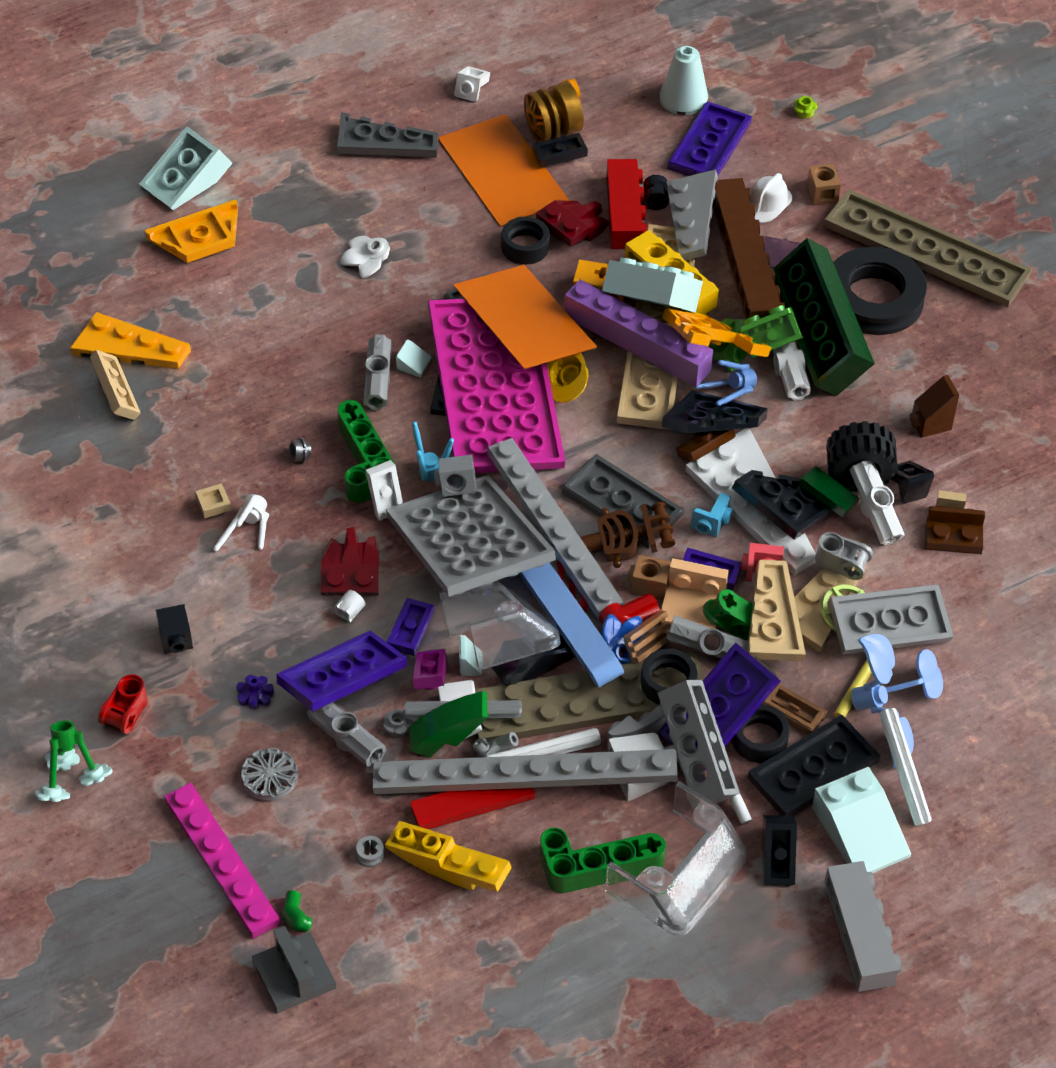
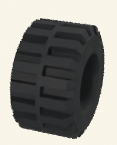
[826,421,898,491]

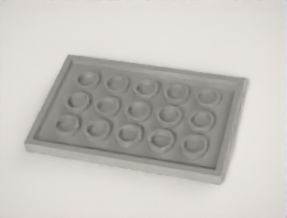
[386,475,556,597]

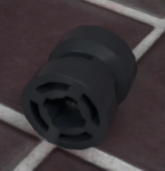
[643,175,669,210]

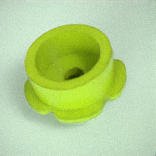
[793,96,818,119]

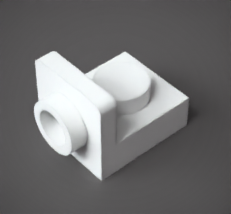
[454,66,490,102]

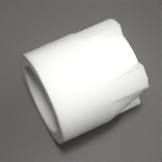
[334,590,365,622]

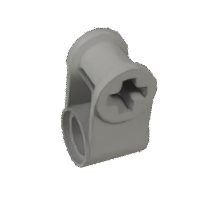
[815,532,873,580]

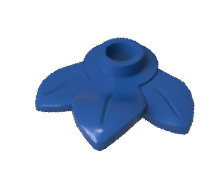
[602,614,646,664]

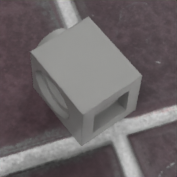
[434,455,476,497]

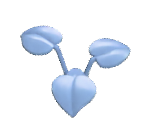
[851,634,943,769]

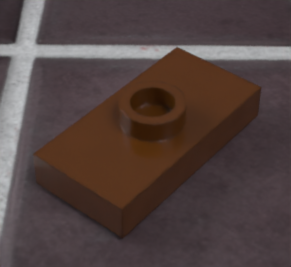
[675,429,736,462]

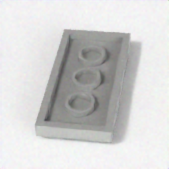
[828,584,953,655]

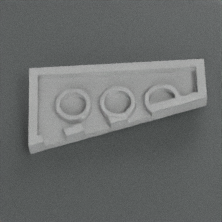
[667,169,718,260]

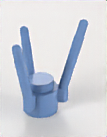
[694,360,757,406]

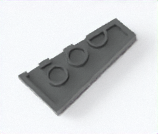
[337,112,438,158]

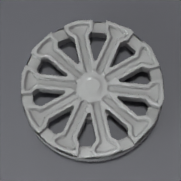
[241,748,298,800]

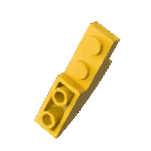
[385,821,511,892]

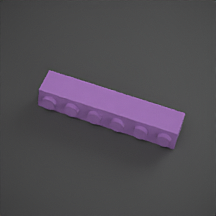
[564,279,713,387]

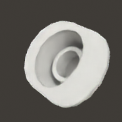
[750,173,792,223]

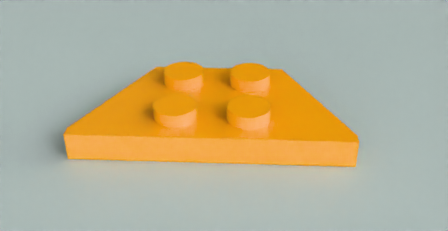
[145,199,238,263]

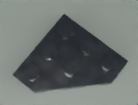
[662,390,768,434]
[732,470,835,540]

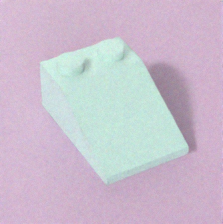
[139,126,232,210]
[812,767,911,873]

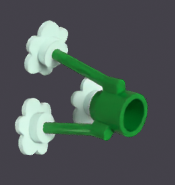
[35,720,112,802]

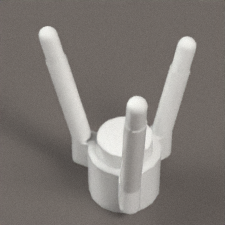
[213,494,269,552]

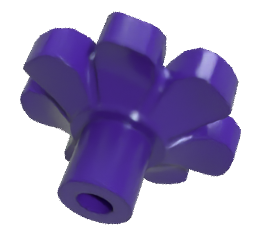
[236,675,274,708]

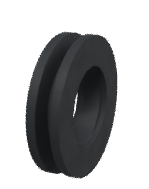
[834,247,927,335]

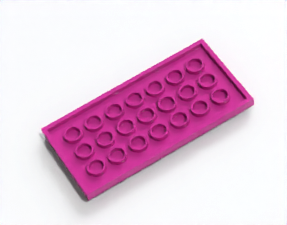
[428,299,566,473]

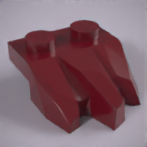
[536,200,609,247]
[321,526,379,595]

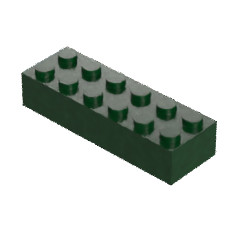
[773,238,875,396]

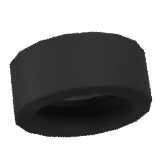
[501,216,550,265]
[640,648,698,705]
[732,704,790,763]

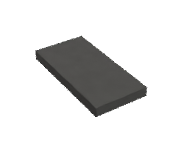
[562,454,684,549]

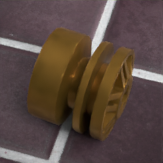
[524,81,584,142]

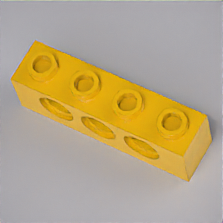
[625,230,719,314]

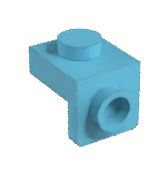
[691,493,733,538]

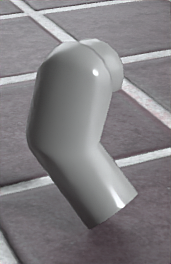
[472,732,519,757]

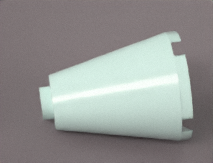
[660,46,708,115]

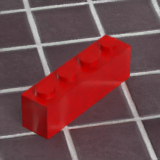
[606,159,647,249]

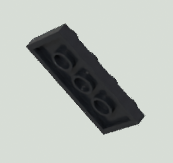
[748,715,880,815]

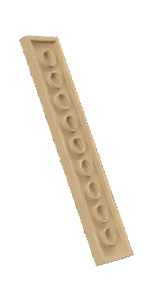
[617,224,696,430]

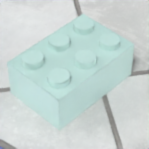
[602,257,703,313]

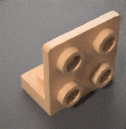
[661,558,729,635]

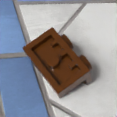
[925,506,985,554]

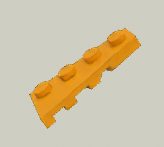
[70,312,191,369]

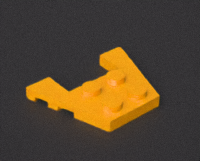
[662,307,772,357]

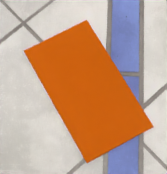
[438,114,570,227]
[453,265,597,369]

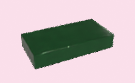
[798,466,860,517]

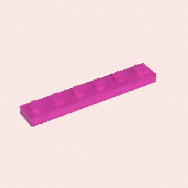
[164,783,280,939]

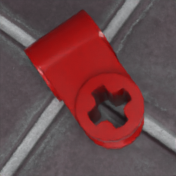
[98,674,148,734]

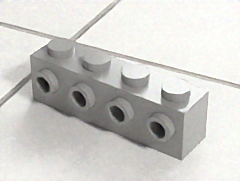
[824,861,902,992]

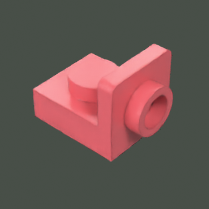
[741,543,784,582]

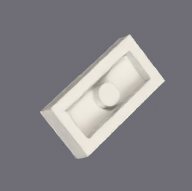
[365,460,403,521]

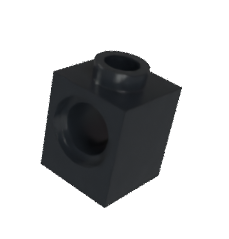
[156,604,193,654]

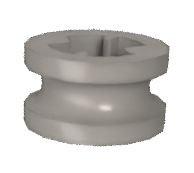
[356,836,384,867]

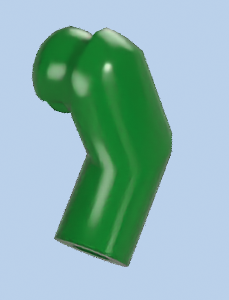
[282,890,313,933]

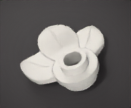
[340,236,390,279]

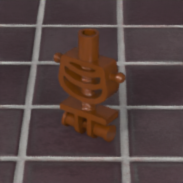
[580,502,675,568]

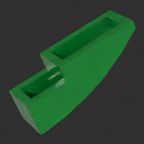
[410,691,488,758]

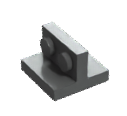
[252,926,336,1014]

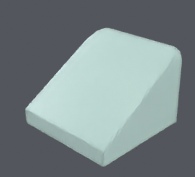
[396,340,432,378]
[459,635,482,676]

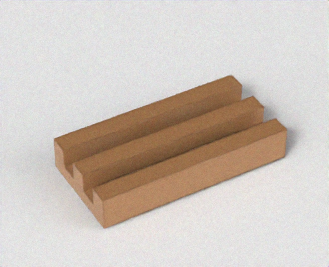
[623,611,671,663]
[762,684,827,735]

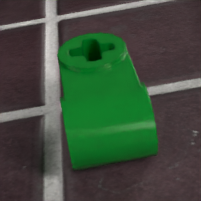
[703,589,752,640]

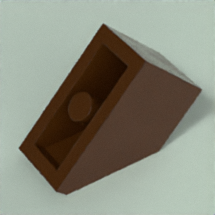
[910,375,959,438]

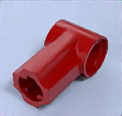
[599,593,661,624]

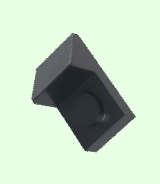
[891,461,934,504]

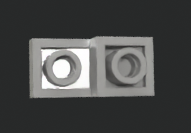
[607,706,667,749]

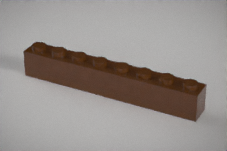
[712,178,785,320]

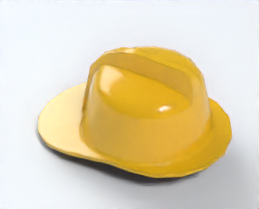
[547,353,589,403]

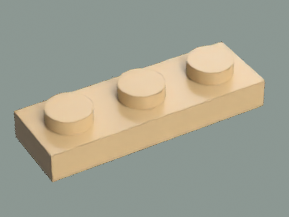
[90,350,141,420]

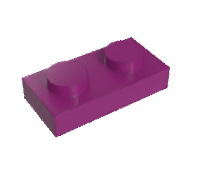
[413,649,447,690]

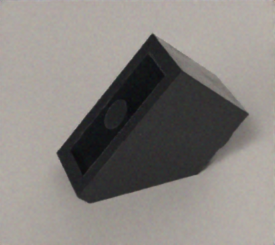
[762,815,797,885]

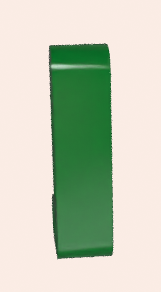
[337,400,394,503]
[540,827,666,893]

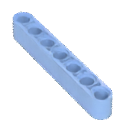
[519,563,624,688]

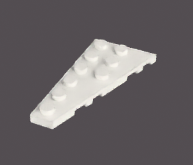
[685,428,816,576]

